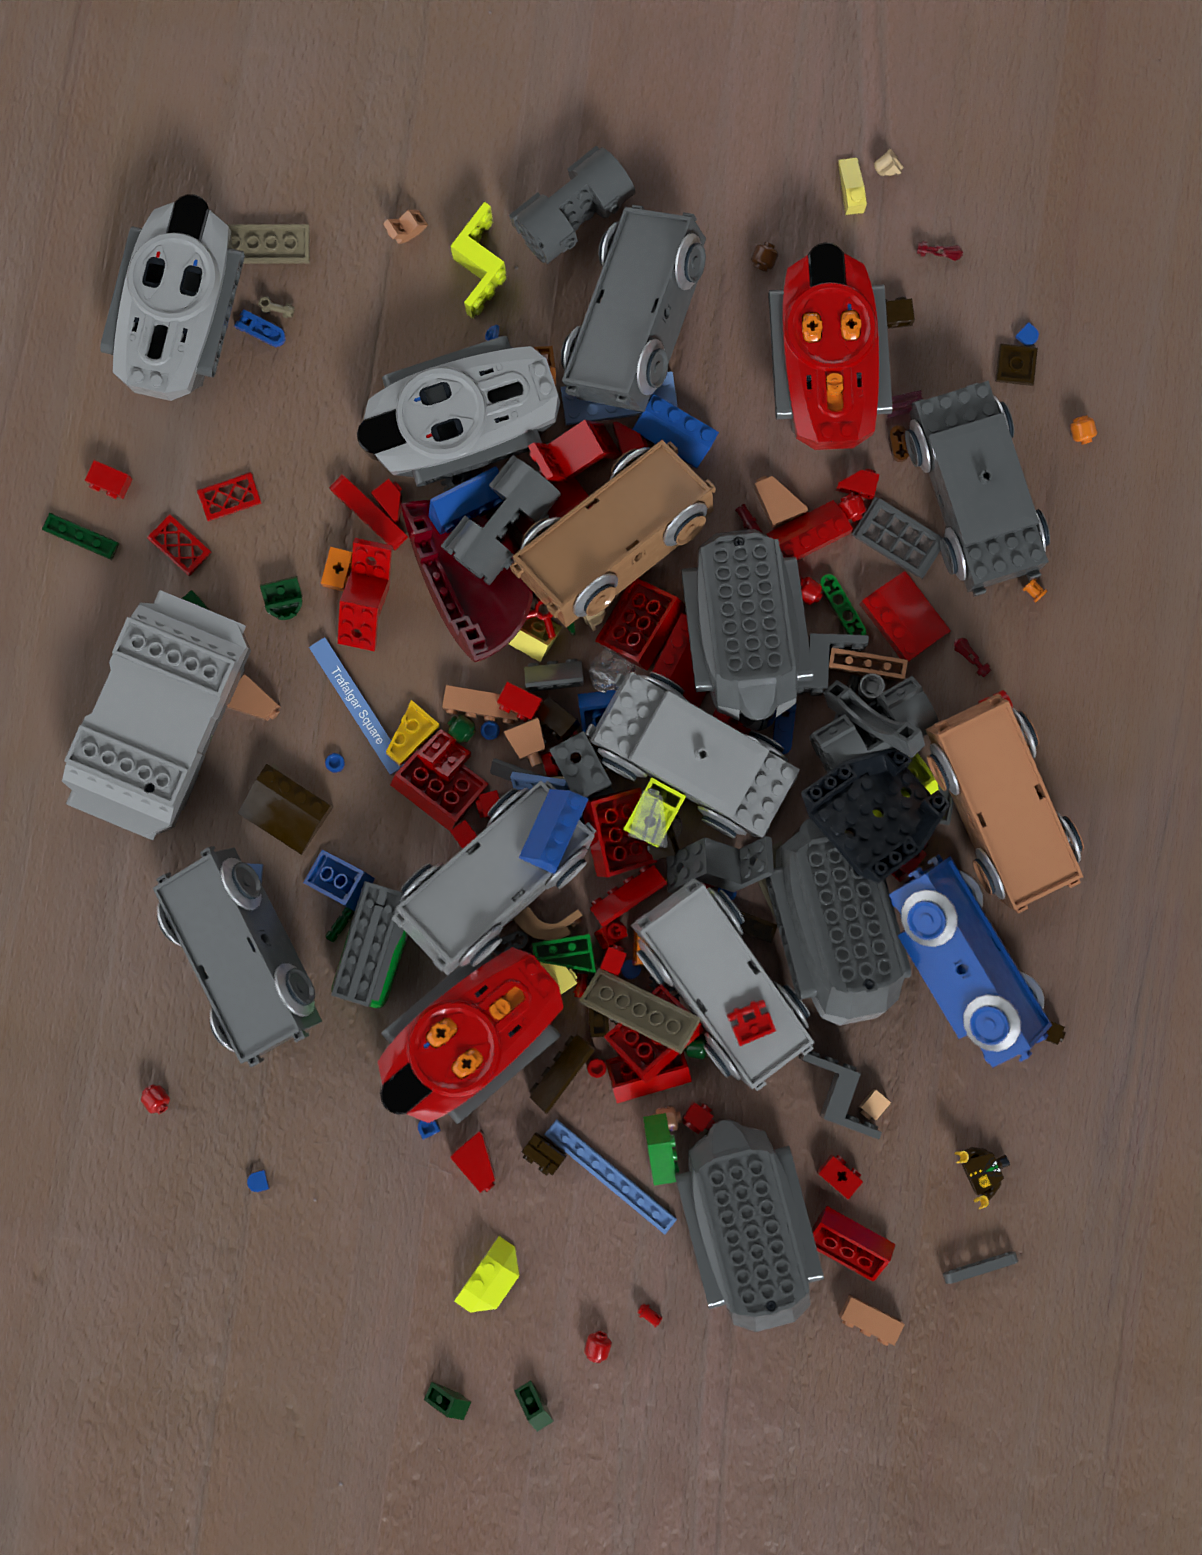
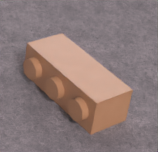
[839,1294,905,1346]

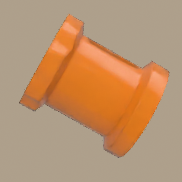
[1022,578,1048,603]

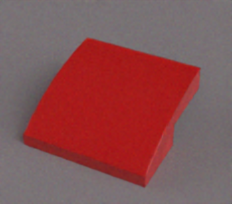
[417,729,471,781]

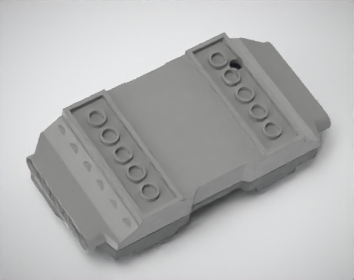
[62,590,251,840]

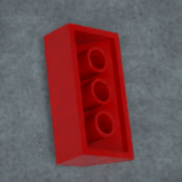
[766,500,853,560]
[590,865,667,927]
[605,1052,692,1103]
[812,1206,896,1282]

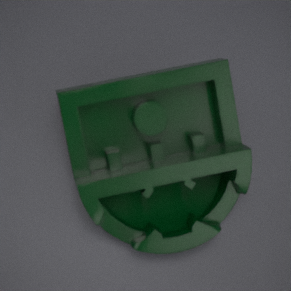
[260,576,303,620]

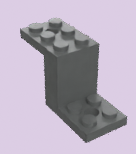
[797,633,869,696]
[549,731,614,815]
[666,836,774,894]
[799,1051,882,1140]

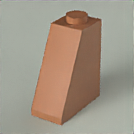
[754,476,808,528]
[227,674,281,721]

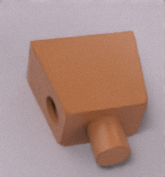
[504,718,545,767]

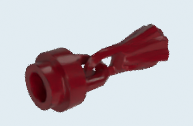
[917,241,963,261]
[954,637,991,678]

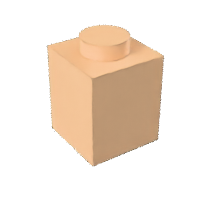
[859,1089,891,1120]

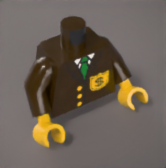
[954,1147,1010,1209]

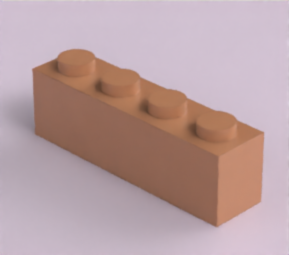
[829,648,908,682]
[442,685,519,725]

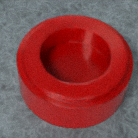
[587,1058,607,1078]

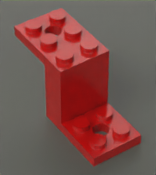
[528,420,622,482]
[337,538,393,651]

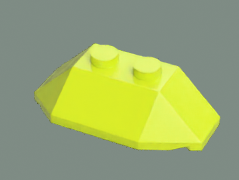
[454,1236,520,1312]

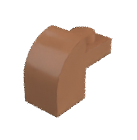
[383,210,428,244]

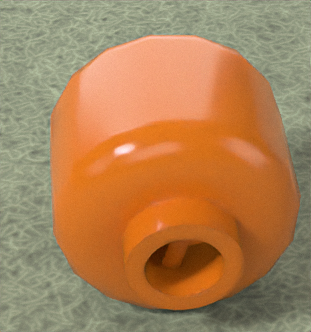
[1070,415,1097,445]

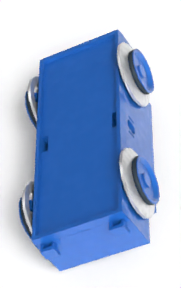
[889,855,1052,1068]

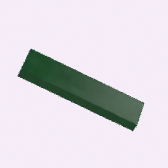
[41,513,120,560]

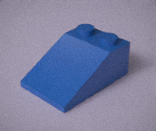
[303,850,375,911]

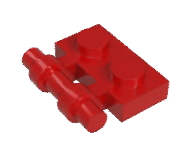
[726,999,776,1046]

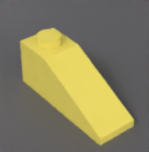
[838,158,867,215]

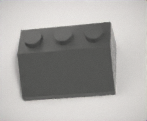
[524,659,584,692]

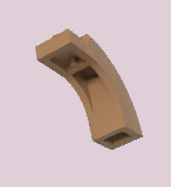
[514,906,583,940]

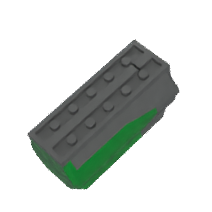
[331,881,408,1009]

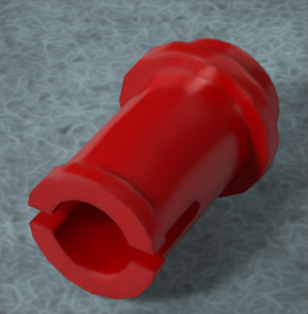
[573,973,588,998]
[637,1303,663,1328]

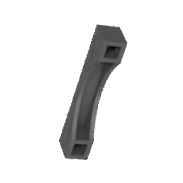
[823,680,925,758]

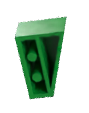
[532,934,596,973]

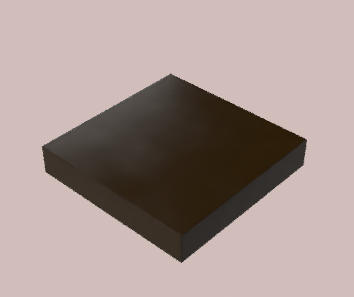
[995,343,1038,386]

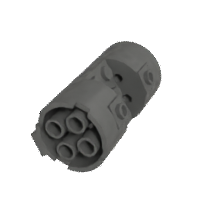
[509,146,635,264]
[441,455,561,585]
[809,676,939,773]

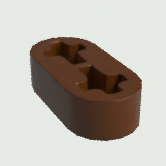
[889,425,909,462]

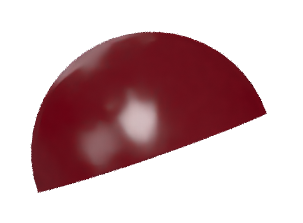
[401,500,533,662]

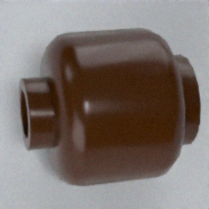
[751,242,779,272]

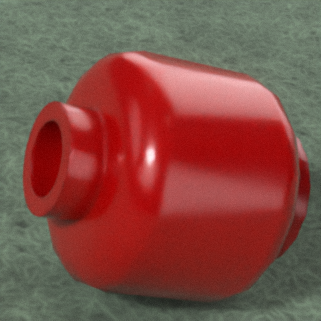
[838,492,866,522]
[800,577,823,605]
[141,1084,170,1114]
[584,1331,612,1363]

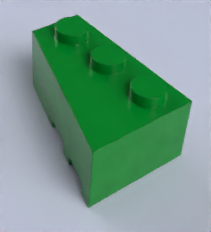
[643,1113,680,1186]

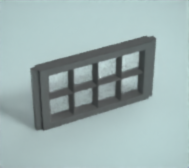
[852,497,943,579]

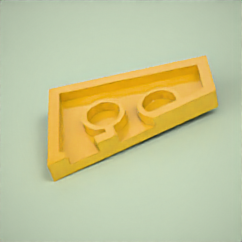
[386,700,439,766]

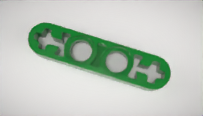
[820,574,866,635]

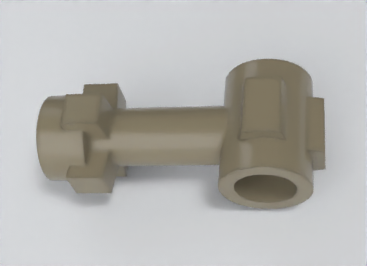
[258,296,295,319]

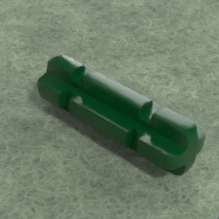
[325,907,354,942]

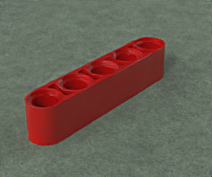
[329,474,408,551]

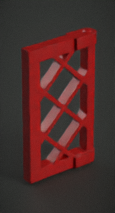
[197,472,262,522]
[147,514,212,576]

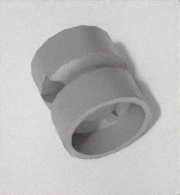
[857,674,885,702]

